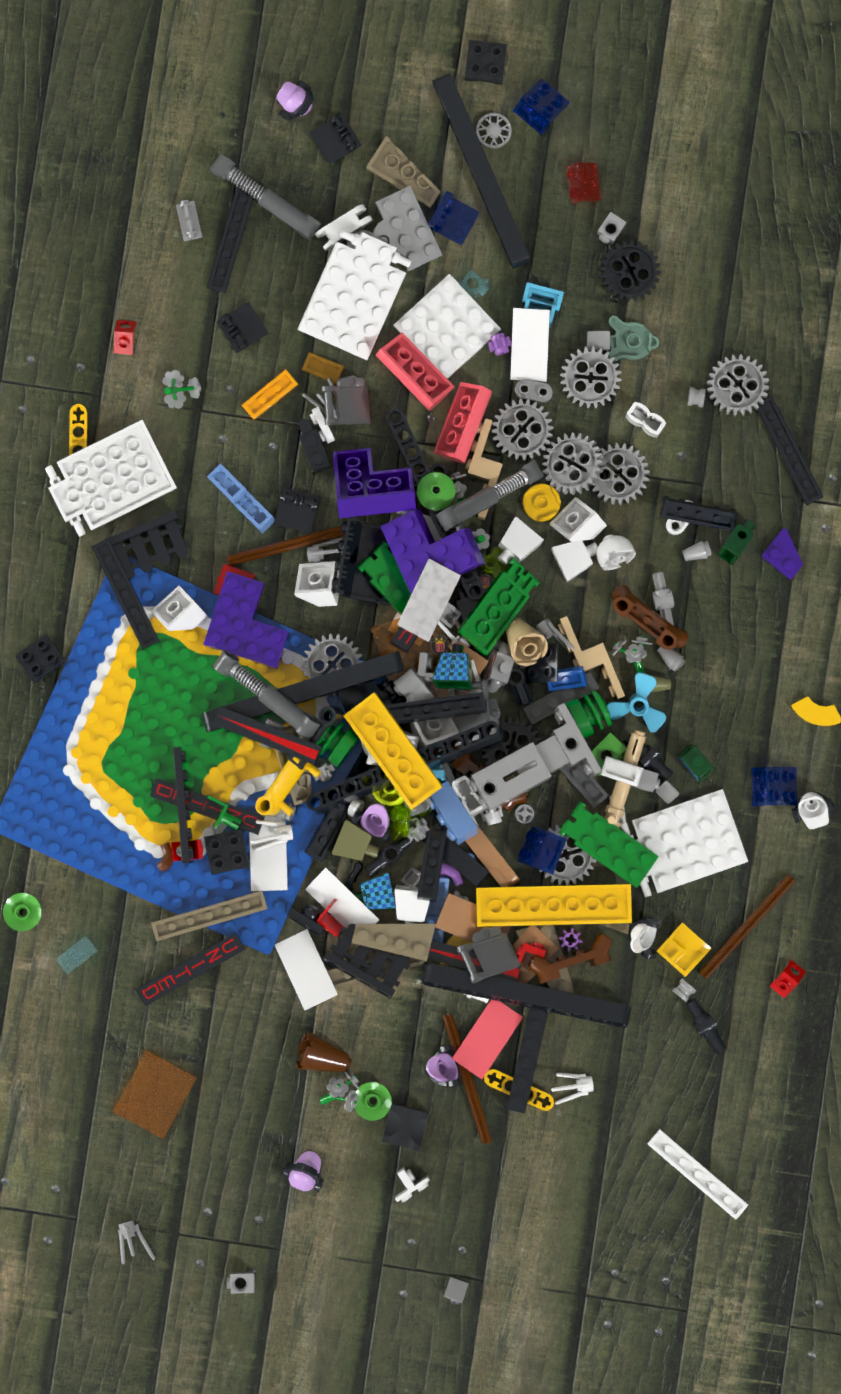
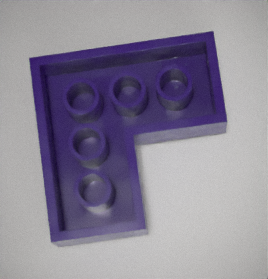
[333,448,416,518]
[380,510,485,595]
[203,571,289,670]

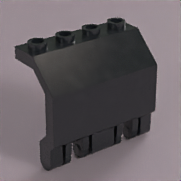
[331,517,393,606]

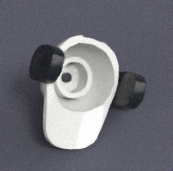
[792,792,835,829]
[628,916,662,959]

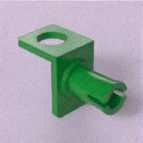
[206,795,242,830]

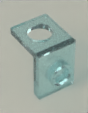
[460,270,489,299]

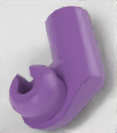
[441,863,463,886]

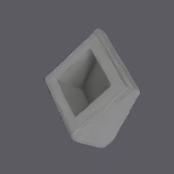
[587,331,610,352]
[656,781,679,804]
[400,866,421,887]
[444,1277,469,1303]

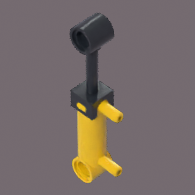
[255,706,344,816]

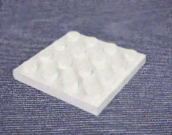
[393,274,501,379]

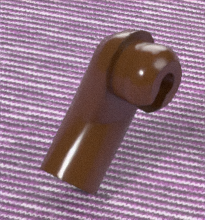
[157,842,174,871]

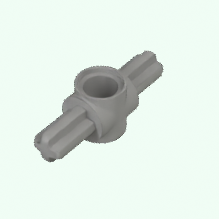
[652,572,674,626]

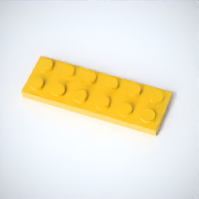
[343,693,443,810]

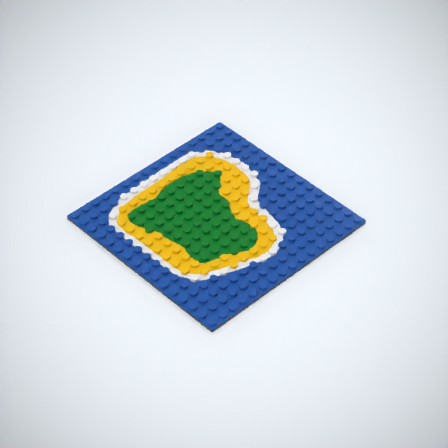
[0,556,394,955]

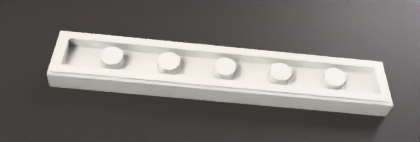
[647,1129,748,1219]

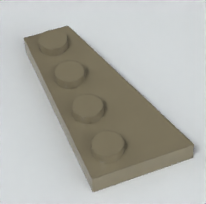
[366,136,441,209]
[275,726,312,806]
[352,924,436,961]
[515,925,575,994]

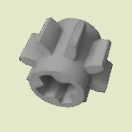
[312,758,335,782]
[404,817,430,842]

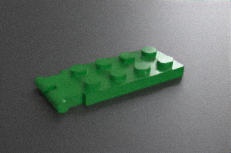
[357,541,411,615]
[457,557,540,655]
[558,801,659,888]

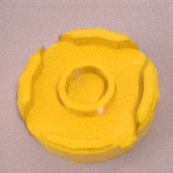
[523,483,561,522]

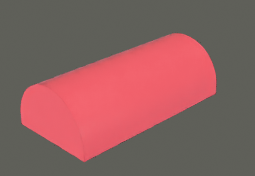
[376,332,455,411]
[433,382,492,464]

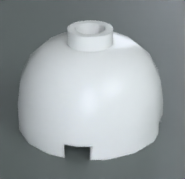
[596,534,636,570]

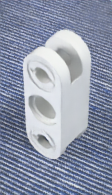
[315,204,373,251]

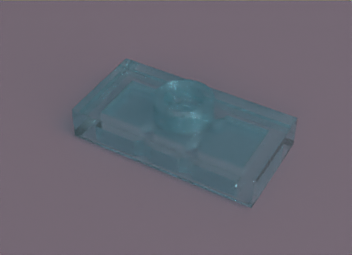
[55,936,98,975]

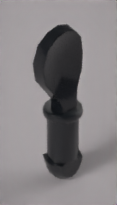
[344,862,363,893]

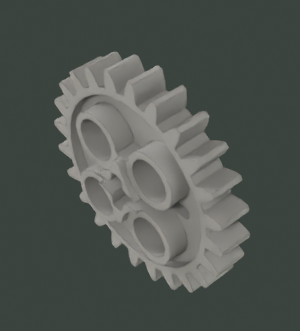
[560,346,622,408]
[707,354,769,417]
[491,399,553,461]
[542,433,604,495]
[590,443,650,506]
[301,634,362,696]
[535,824,597,886]

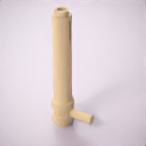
[603,729,646,828]

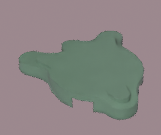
[608,315,659,363]

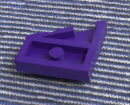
[761,527,803,580]

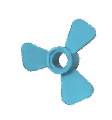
[607,672,666,732]

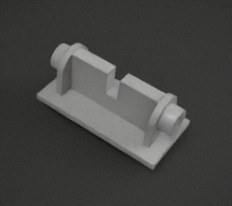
[176,200,203,242]

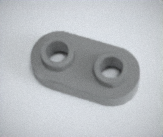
[515,380,553,403]

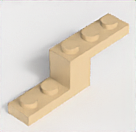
[465,418,503,520]
[558,616,625,700]

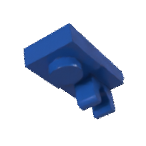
[547,666,588,691]

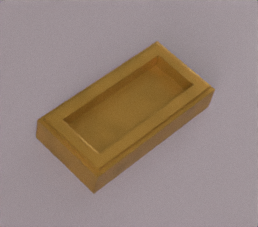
[302,352,344,384]

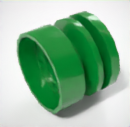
[565,689,612,738]
[316,717,359,767]

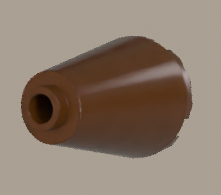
[296,1031,351,1073]

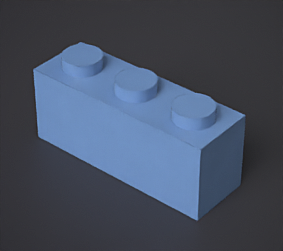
[430,781,478,845]

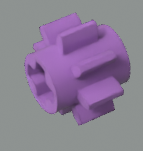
[488,333,512,356]
[558,928,583,952]

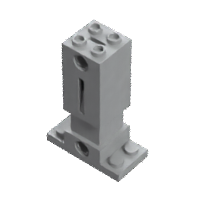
[469,703,602,812]

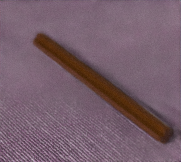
[227,526,343,566]
[699,875,795,979]
[443,1014,492,1144]

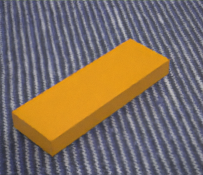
[242,369,298,420]

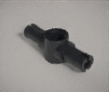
[623,734,673,781]
[364,835,416,877]
[686,998,726,1053]

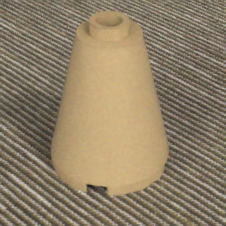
[505,617,548,666]

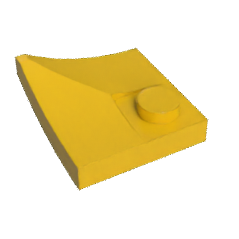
[657,922,712,977]

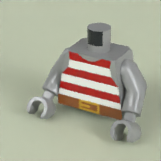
[481,640,514,693]

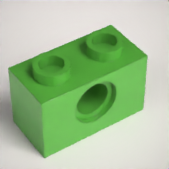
[592,732,627,776]

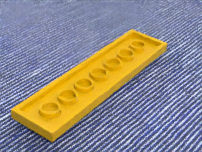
[476,884,632,927]

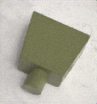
[332,820,380,861]

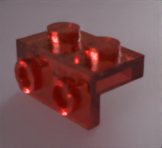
[567,162,601,204]

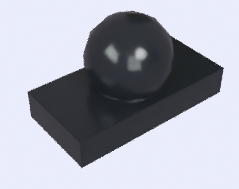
[287,905,324,936]

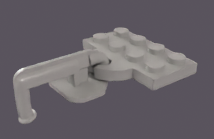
[347,186,442,272]

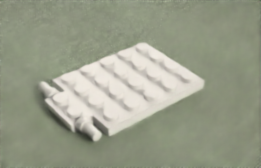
[298,230,411,360]
[45,420,177,537]
[620,789,748,897]

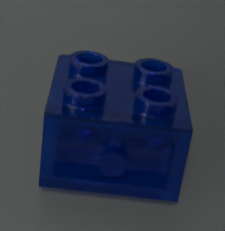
[513,79,570,135]
[428,191,479,245]
[752,767,797,806]
[518,826,567,875]

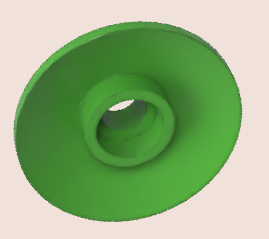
[417,472,455,511]
[3,893,42,931]
[355,1082,392,1121]

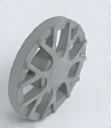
[476,113,512,149]

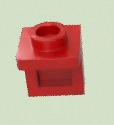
[516,941,548,962]

